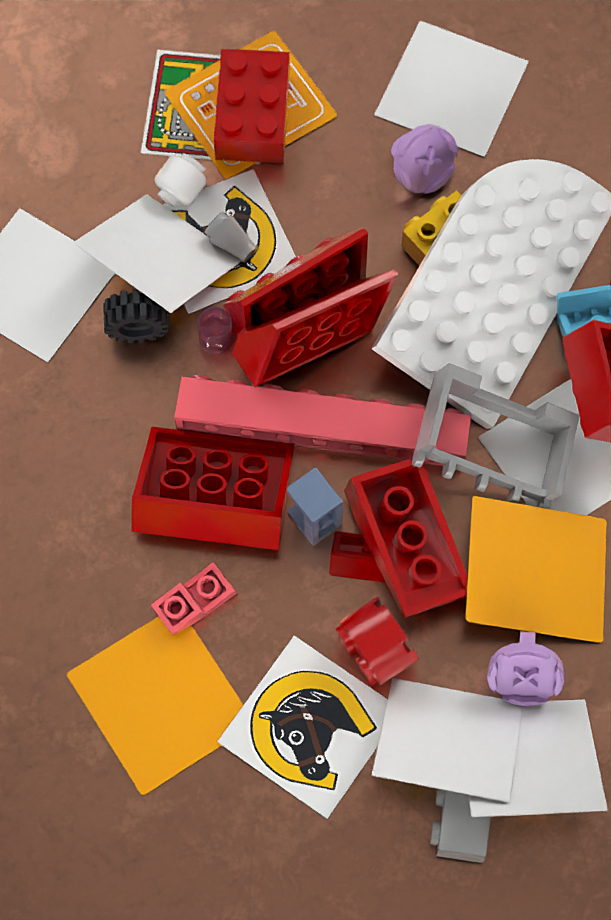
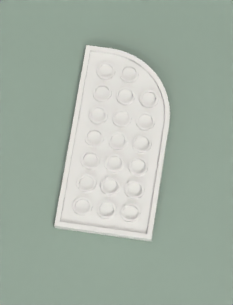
[371,159,611,430]

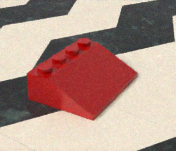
[223,228,368,336]
[232,269,398,387]
[131,426,295,550]

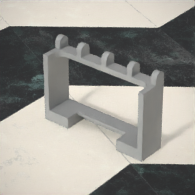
[412,363,580,509]

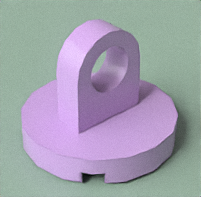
[391,124,458,194]
[487,631,565,706]

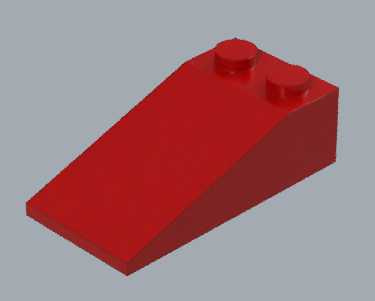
[344,458,468,618]

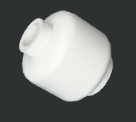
[155,153,207,207]

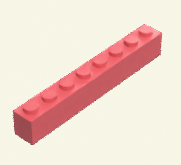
[174,375,471,466]

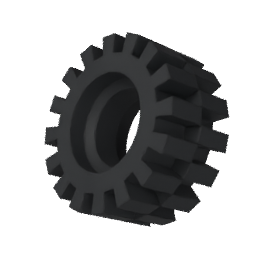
[103,290,169,343]

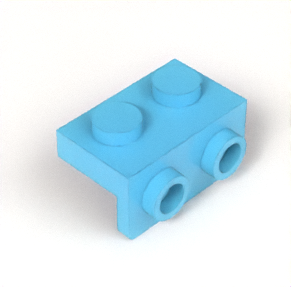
[557,285,611,337]

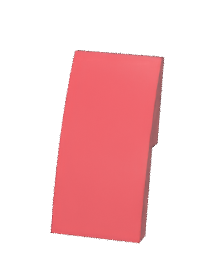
[151,562,237,635]

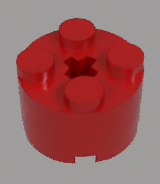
[335,596,419,686]

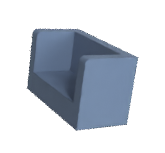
[287,467,343,546]

